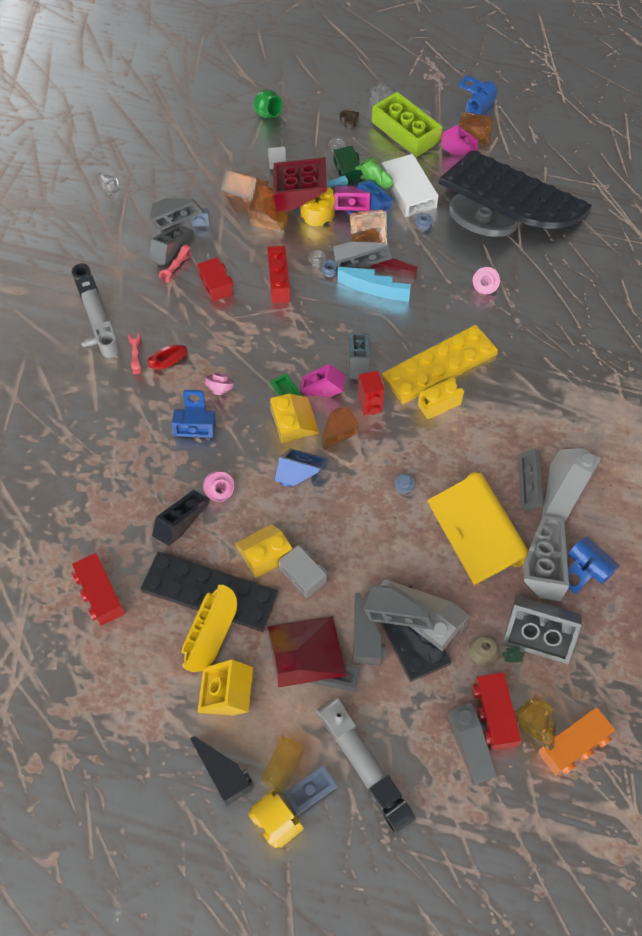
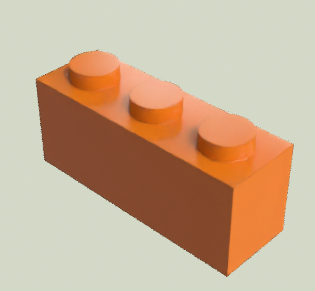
[538,707,616,776]

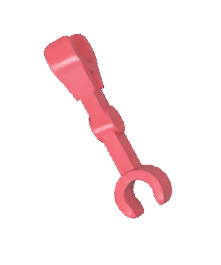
[159,245,192,283]
[128,333,141,374]

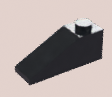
[152,489,210,546]
[190,736,253,806]

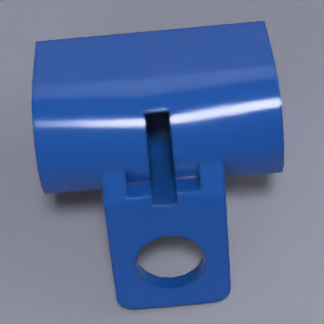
[459,76,497,119]
[347,180,394,221]
[172,389,216,438]
[568,536,620,594]

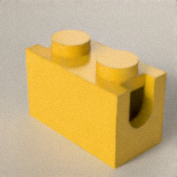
[418,377,464,420]

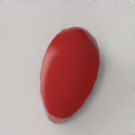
[147,345,188,370]

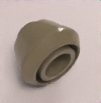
[468,636,499,666]

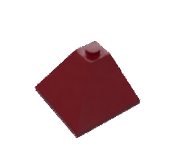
[273,157,327,212]
[268,616,346,688]

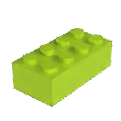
[372,92,443,157]

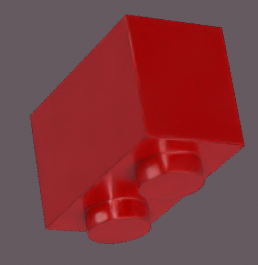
[197,257,234,302]
[358,371,384,416]

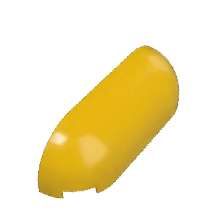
[181,585,237,672]

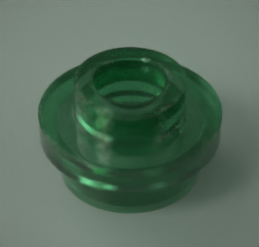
[502,648,525,663]

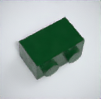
[333,145,363,185]

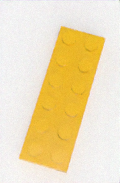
[382,324,498,404]

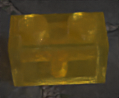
[260,735,304,796]

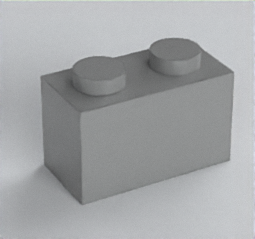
[278,545,327,599]

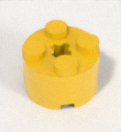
[300,187,335,226]
[248,788,304,849]

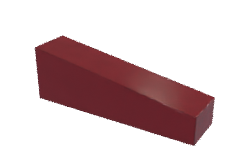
[370,258,418,279]

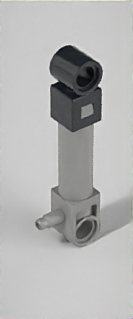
[72,263,119,358]
[316,697,416,834]

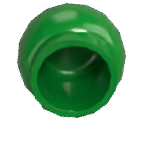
[253,89,283,119]

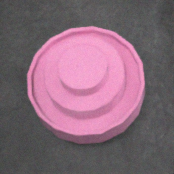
[473,267,500,294]
[205,372,234,395]
[203,471,234,502]

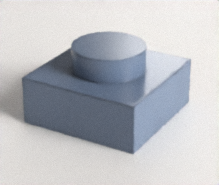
[191,208,210,226]

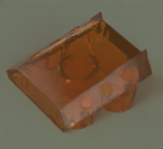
[459,112,494,146]

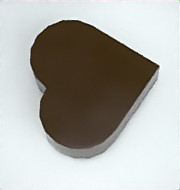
[339,110,359,129]

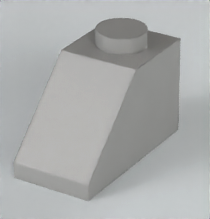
[268,147,286,170]

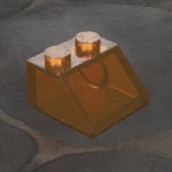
[221,170,269,203]
[249,185,291,231]

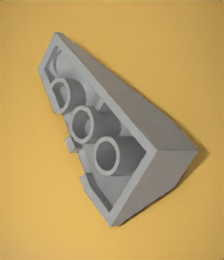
[541,449,601,523]
[523,515,569,601]
[379,579,470,651]

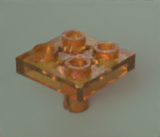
[349,210,388,243]

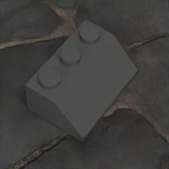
[502,595,582,665]

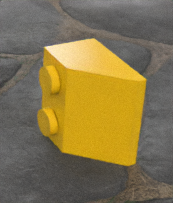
[270,394,319,443]
[235,524,292,578]
[198,660,253,716]

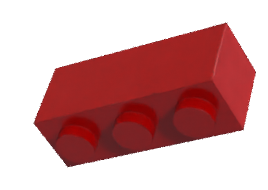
[267,246,290,303]
[71,553,125,626]
[472,672,521,751]

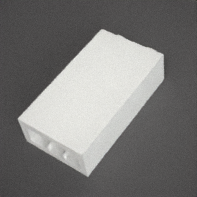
[381,154,438,217]

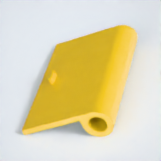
[427,472,529,586]

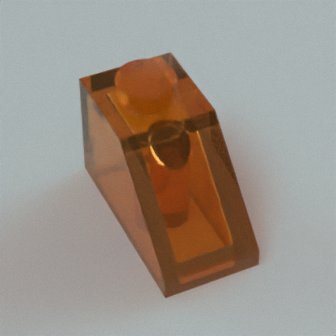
[322,406,359,450]

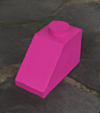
[441,125,478,155]
[334,186,370,211]
[300,364,346,397]

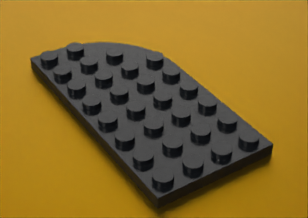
[438,150,592,229]

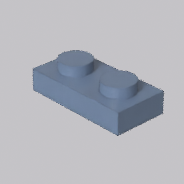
[283,766,337,816]

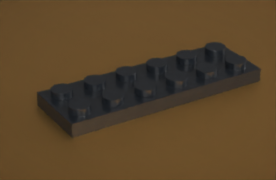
[140,551,278,632]

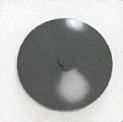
[449,194,519,237]

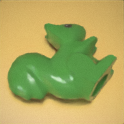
[355,157,393,189]

